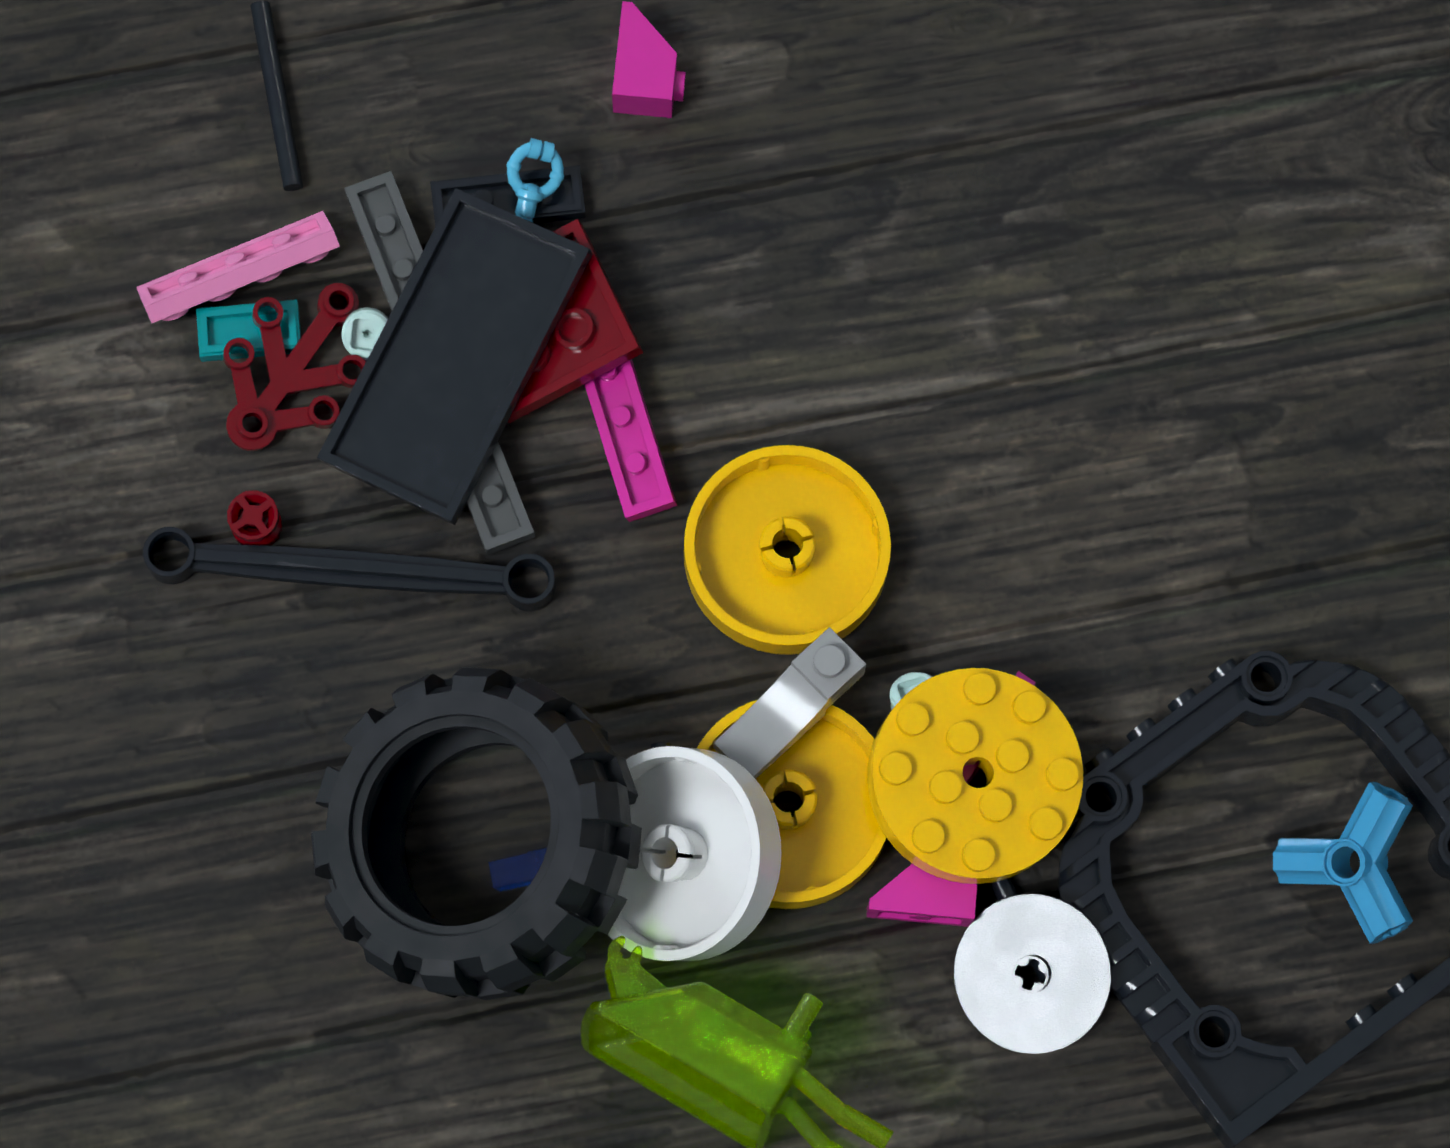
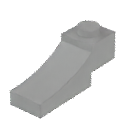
[713,627,866,779]

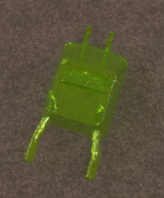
[580,936,894,1148]

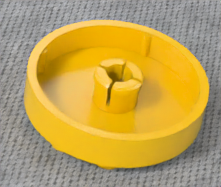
[684,445,891,655]
[867,668,1083,884]
[697,700,887,909]

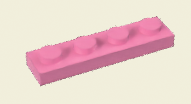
[136,211,340,324]

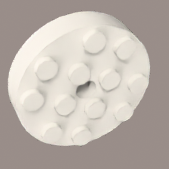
[608,746,782,961]

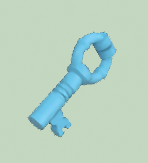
[506,138,564,223]

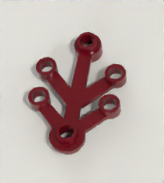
[223,283,366,451]

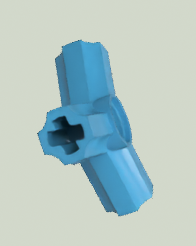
[1273,782,1413,944]

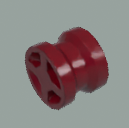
[227,490,282,546]

